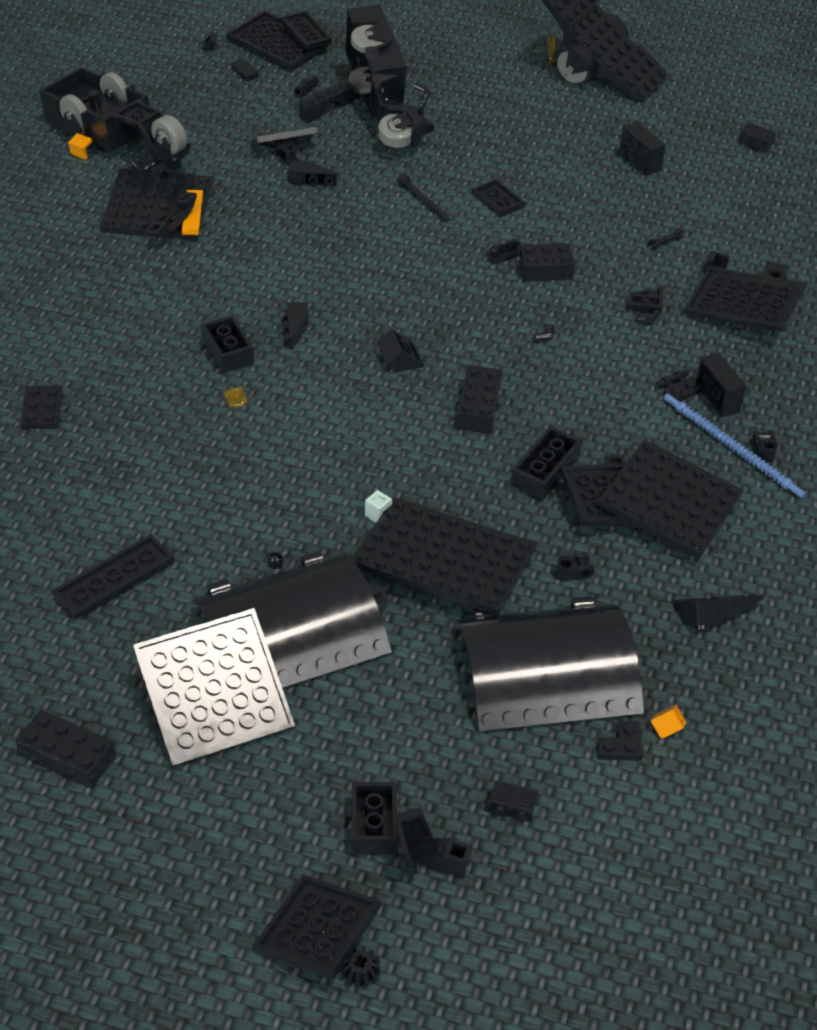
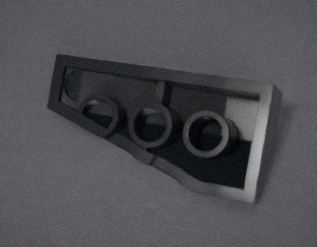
[675,594,764,629]

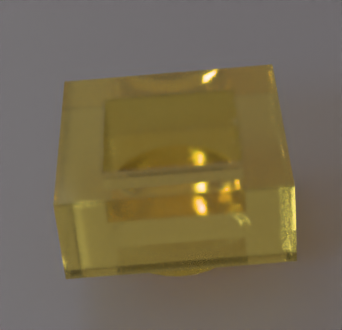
[224,387,247,408]

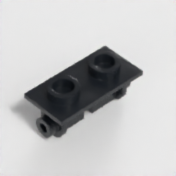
[486,238,520,263]

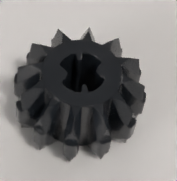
[341,946,381,989]

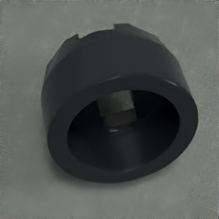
[268,552,283,569]

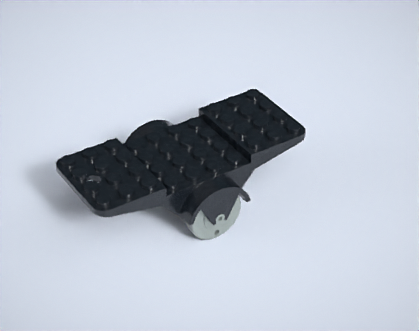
[542,0,667,102]

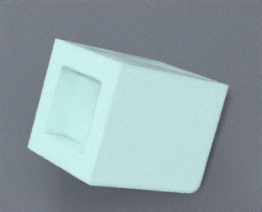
[365,490,392,523]

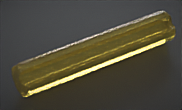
[547,35,557,64]

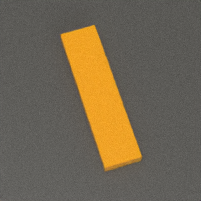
[182,190,203,235]

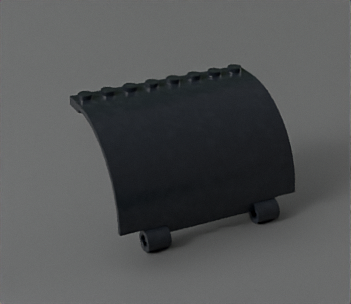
[193,551,392,688]
[456,596,644,731]

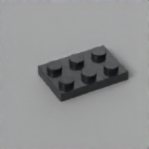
[21,386,63,429]

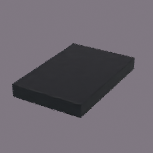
[471,179,526,218]

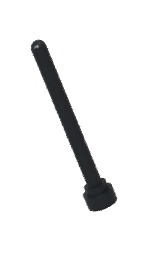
[397,174,450,221]

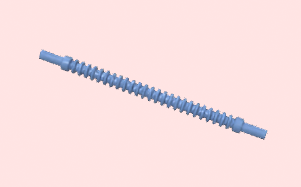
[664,393,806,499]

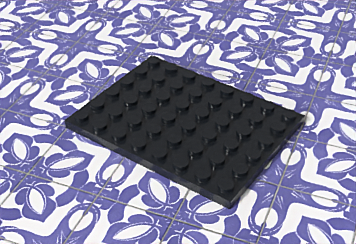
[351,497,537,616]

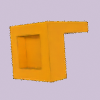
[68,133,92,160]
[651,704,687,738]

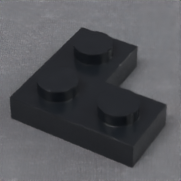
[597,720,643,761]

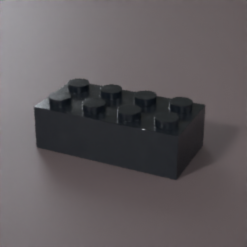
[456,365,503,434]
[511,426,582,500]
[15,709,116,789]

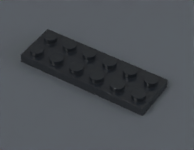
[52,534,175,620]

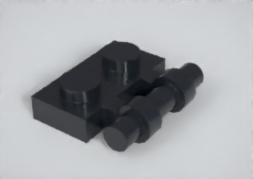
[656,370,703,402]

